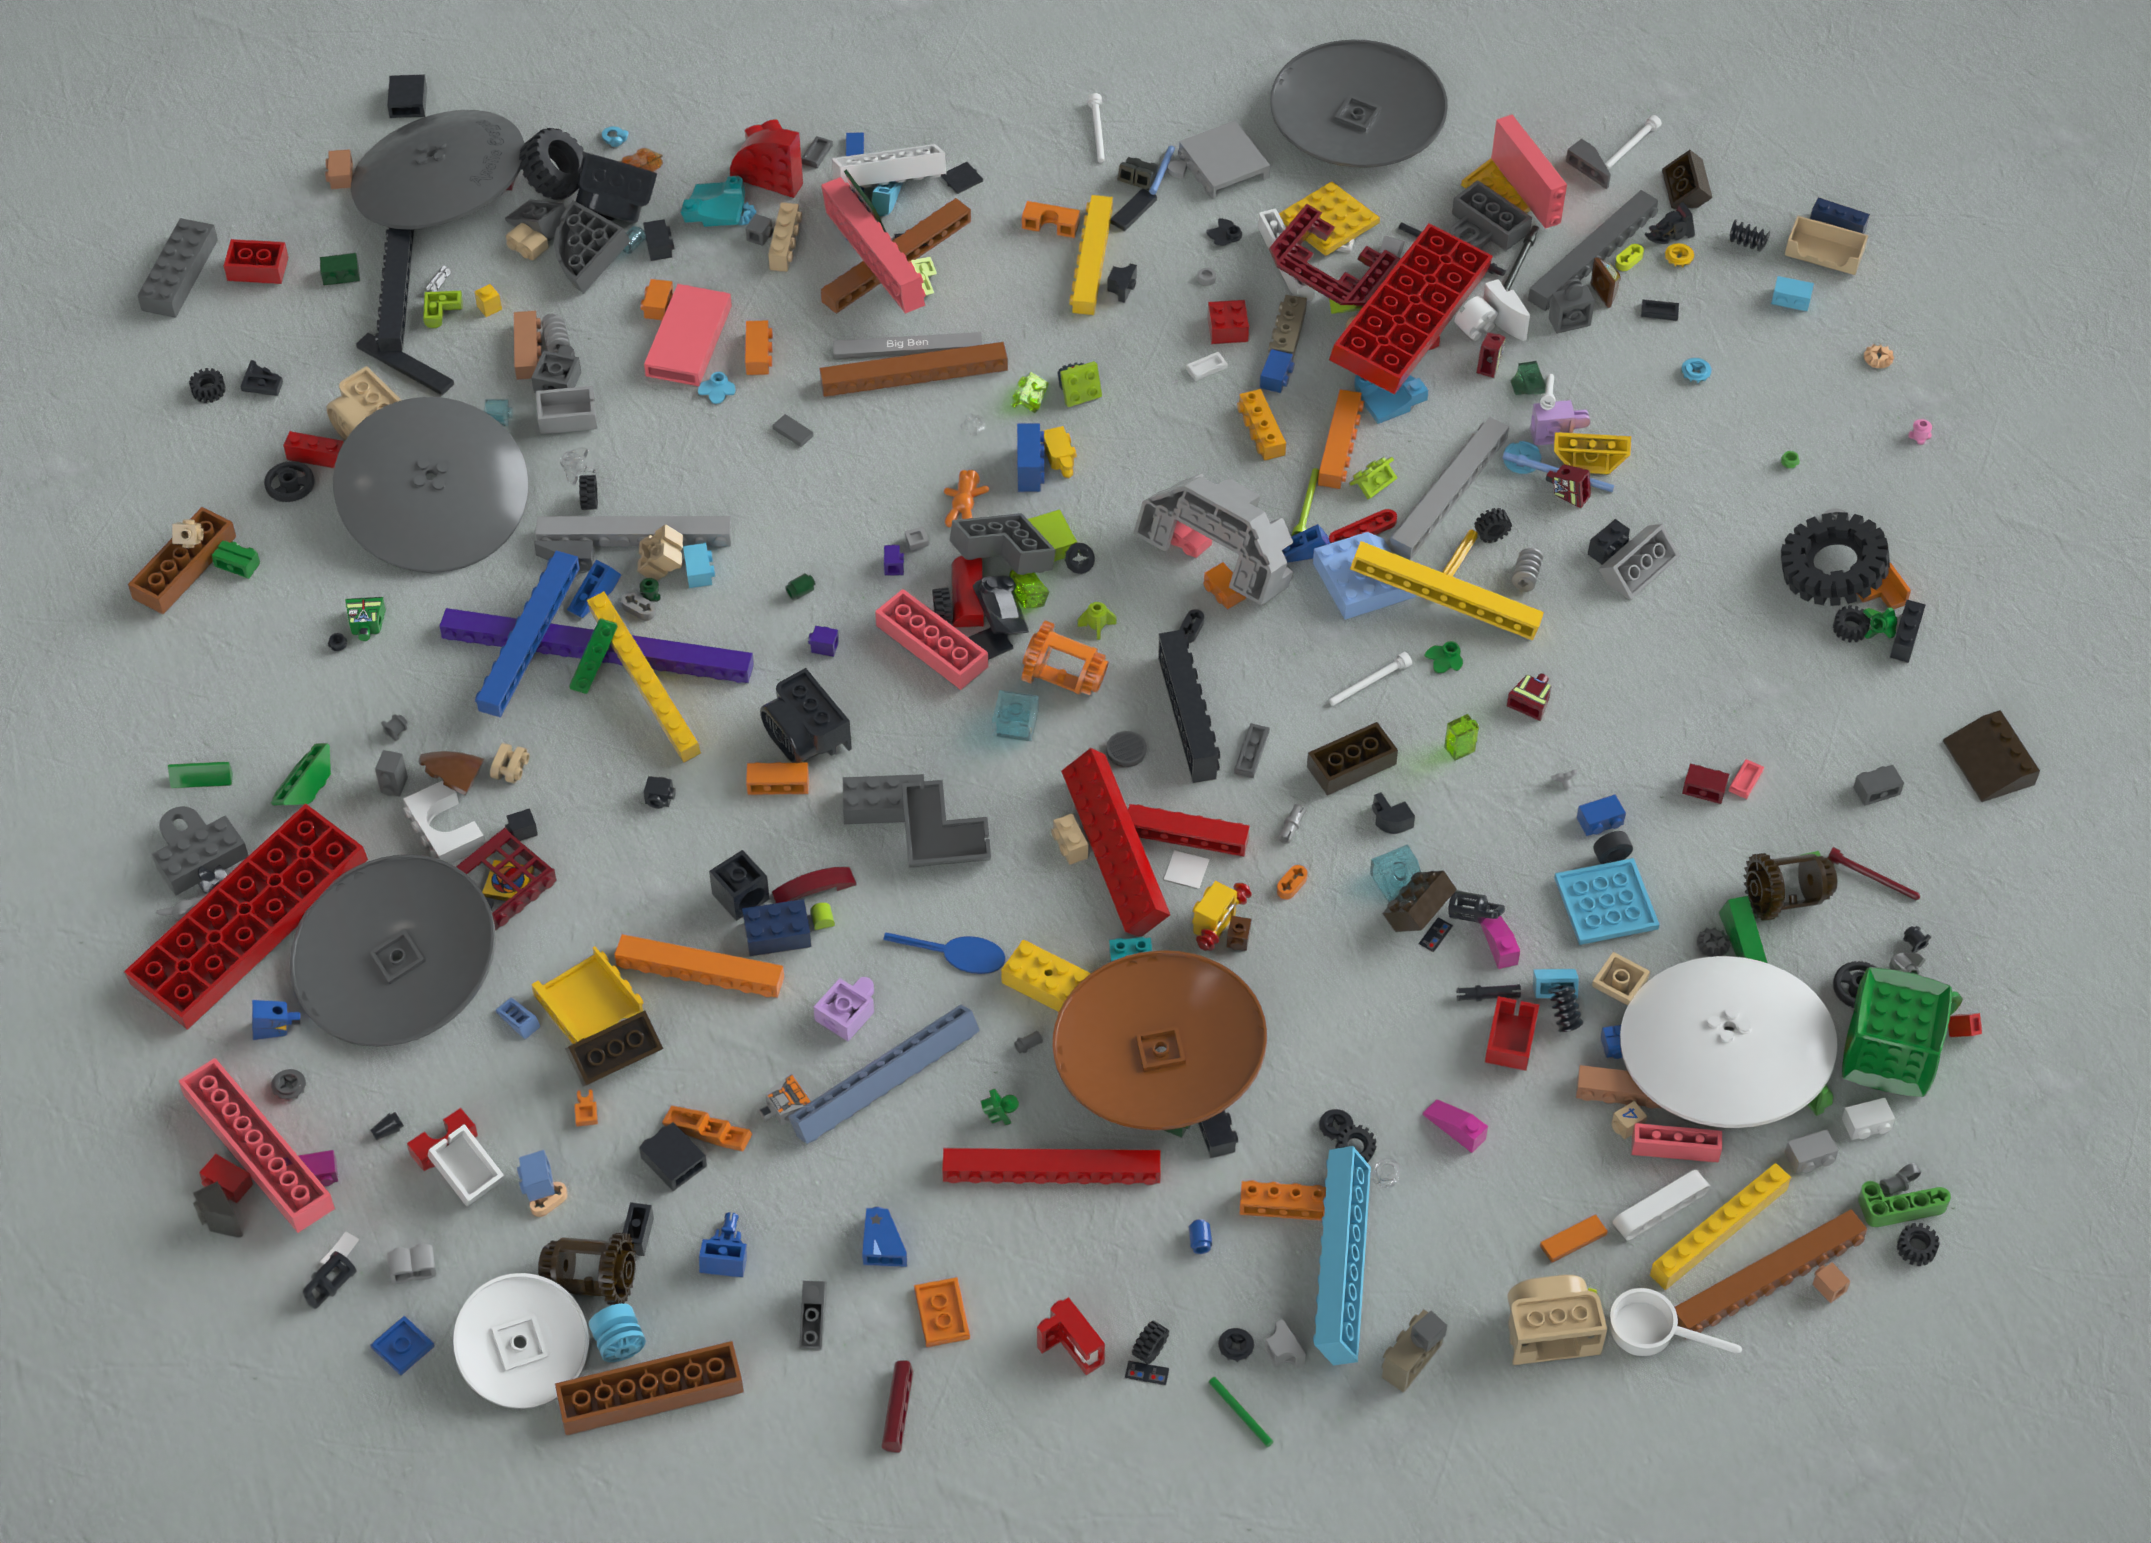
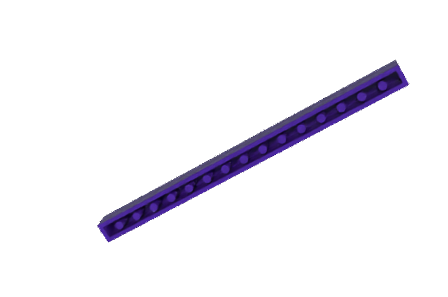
[439,608,754,683]

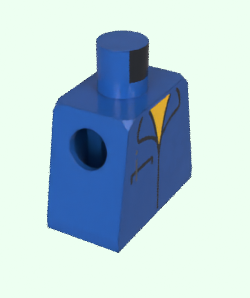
[252,1000,300,1040]

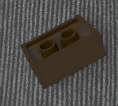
[1662,149,1713,209]

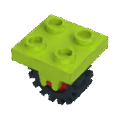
[1057,361,1102,407]

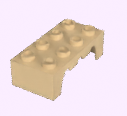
[1785,216,1868,275]

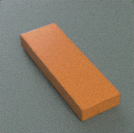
[1540,1214,1608,1263]

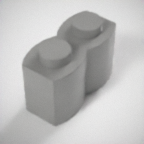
[387,1244,436,1284]

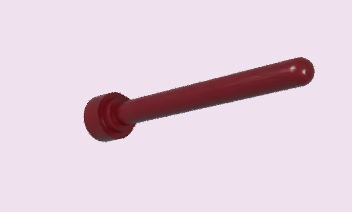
[1827,847,1921,900]

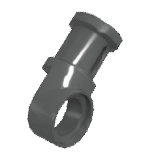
[1879,1163,1921,1197]

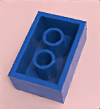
[1017,423,1044,492]

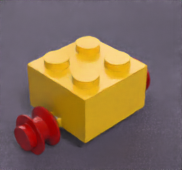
[1192,880,1252,951]

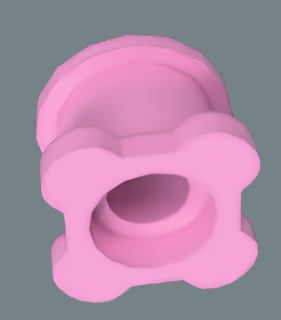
[1909,419,1932,445]

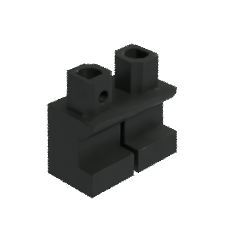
[1117,157,1158,190]

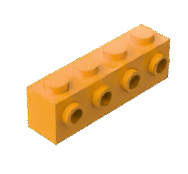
[1237,389,1286,461]

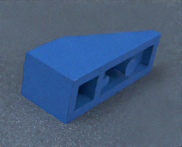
[1282,524,1330,563]
[567,559,622,618]

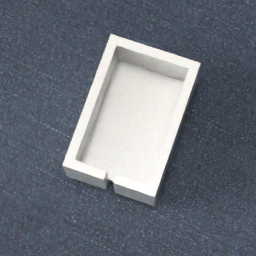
[427,1124,504,1207]

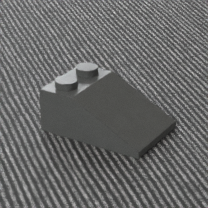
[505,199,566,241]

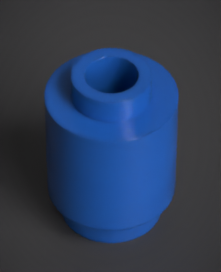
[1188,1219,1212,1254]

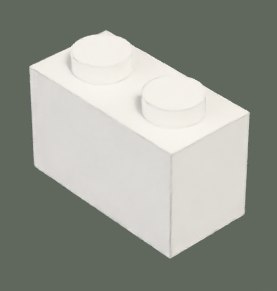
[1842,1098,1895,1140]

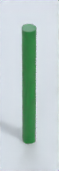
[1208,1377,1274,1447]

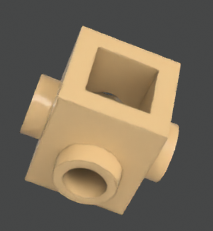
[172,519,204,548]

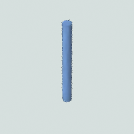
[1149,145,1175,195]

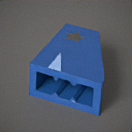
[862,1207,907,1267]

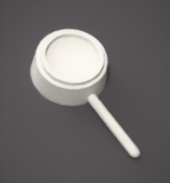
[1610,1288,1742,1356]

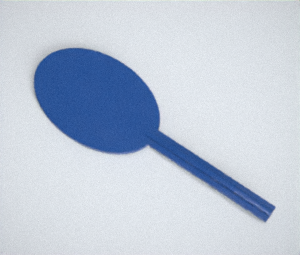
[883,932,1005,974]

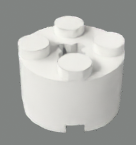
[1454,296,1498,341]

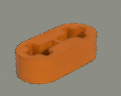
[1277,865,1307,900]

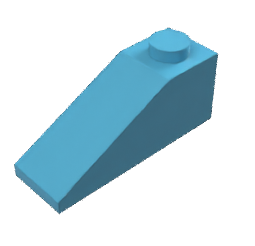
[872,181,903,216]

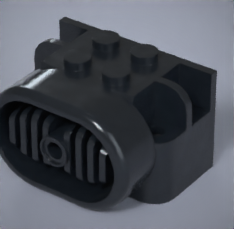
[576,151,657,223]
[760,668,852,763]

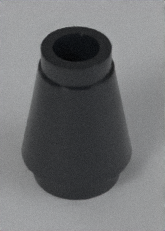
[370,1112,404,1140]

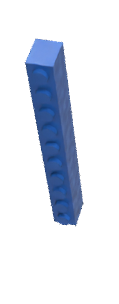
[475,551,580,718]

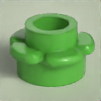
[1781,451,1800,468]

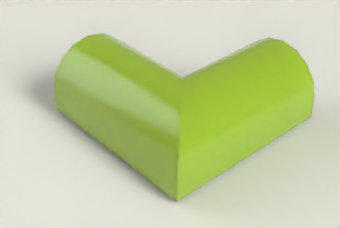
[423,291,463,328]

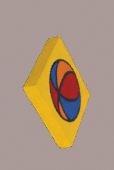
[482,860,534,901]

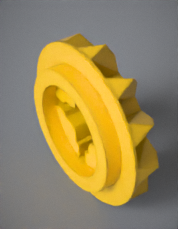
[1665,243,1694,267]

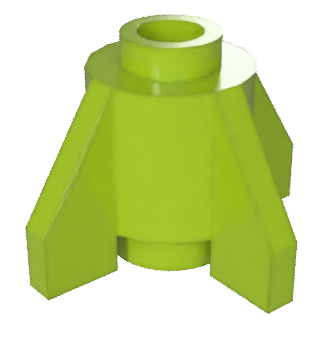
[1077,602,1117,640]

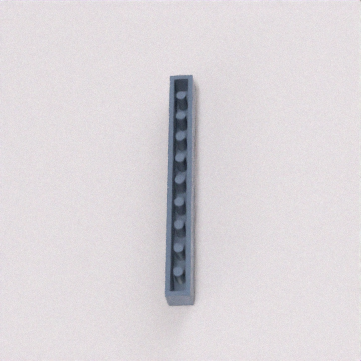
[788,1004,980,1144]

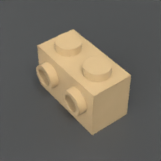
[1051,814,1088,865]

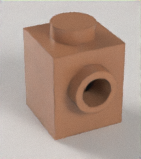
[1813,1262,1850,1303]

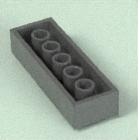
[137,218,218,318]

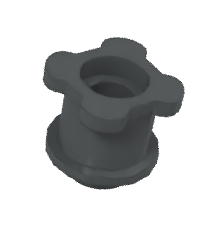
[381,714,407,741]

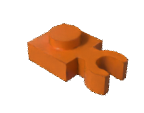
[575,1089,598,1127]

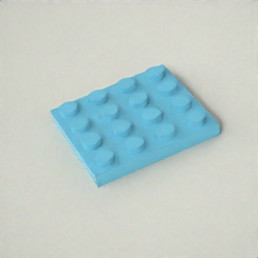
[1554,858,1660,945]

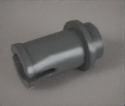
[1014,1031,1043,1053]

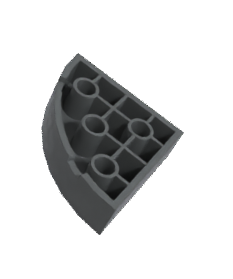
[554,200,631,294]

